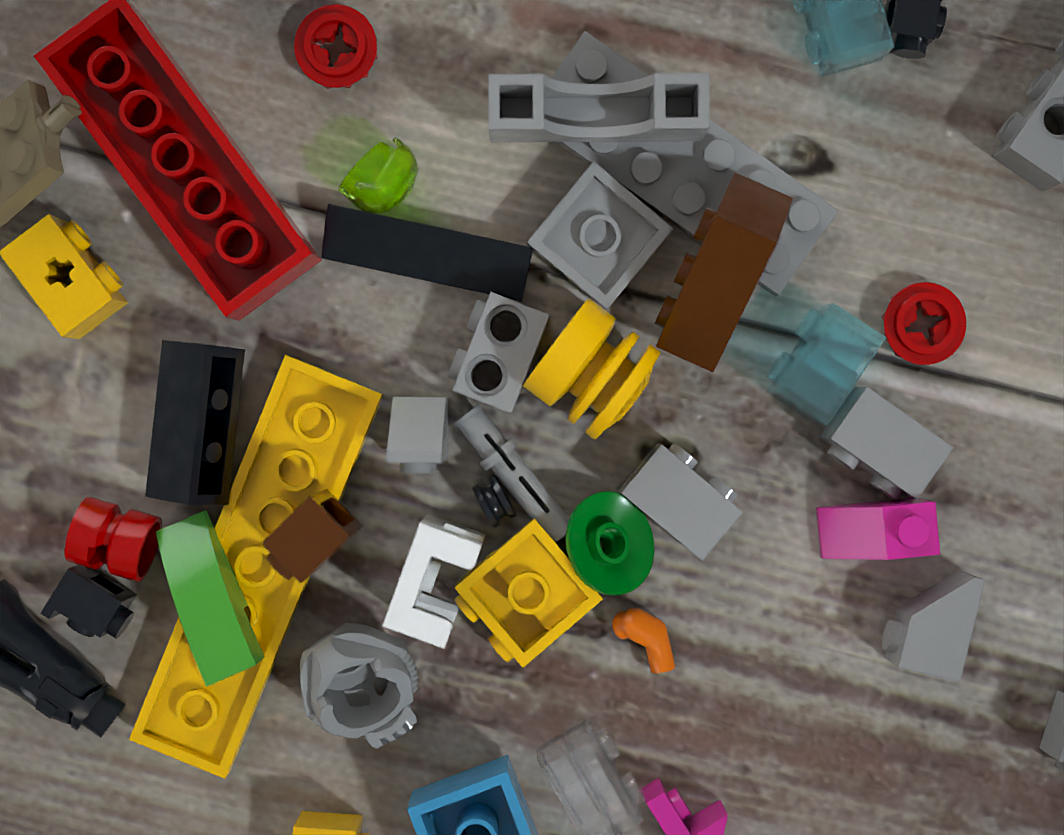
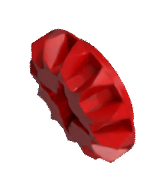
[294,4,377,89]
[881,282,967,365]

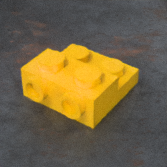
[454,518,603,668]

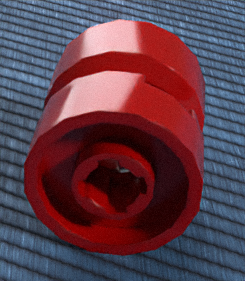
[64,497,162,582]

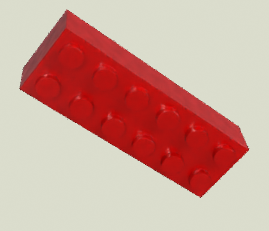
[33,0,322,321]

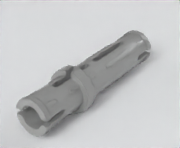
[453,404,569,542]

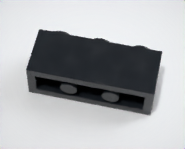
[145,340,245,505]

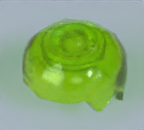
[338,137,419,214]

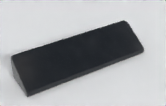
[321,204,533,302]

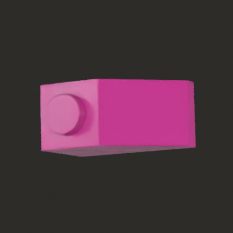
[816,498,940,560]

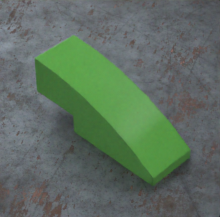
[156,510,265,687]

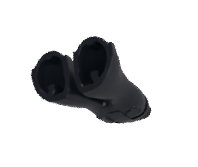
[0,579,126,738]

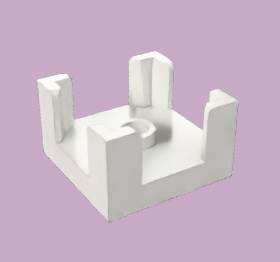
[383,514,486,648]

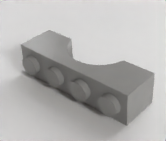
[488,73,710,143]

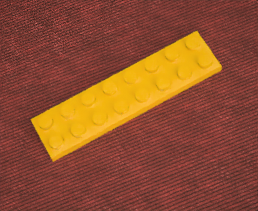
[129,355,384,779]

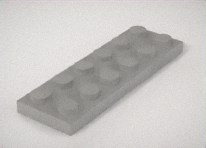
[552,31,839,297]

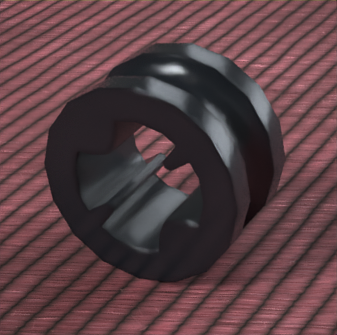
[472,475,517,528]

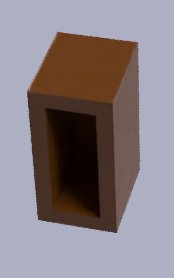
[262,489,363,583]

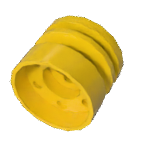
[523,298,661,440]

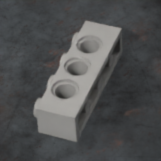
[992,38,1064,192]

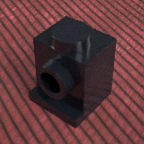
[879,0,947,59]
[40,565,137,639]

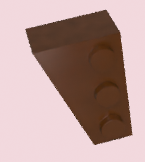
[654,172,793,372]

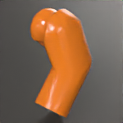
[612,608,676,674]

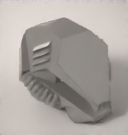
[299,623,418,749]

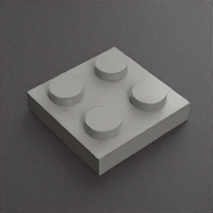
[525,161,673,310]

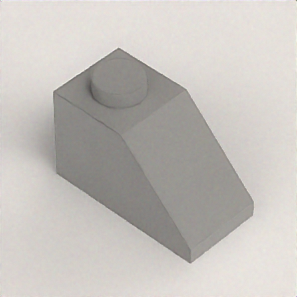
[882,571,985,682]

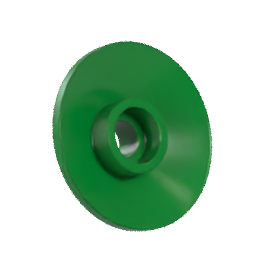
[566,491,654,596]

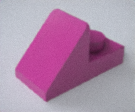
[642,778,728,835]

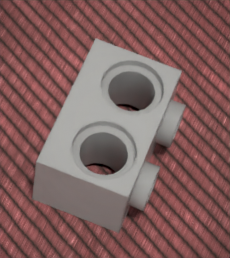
[448,292,550,413]

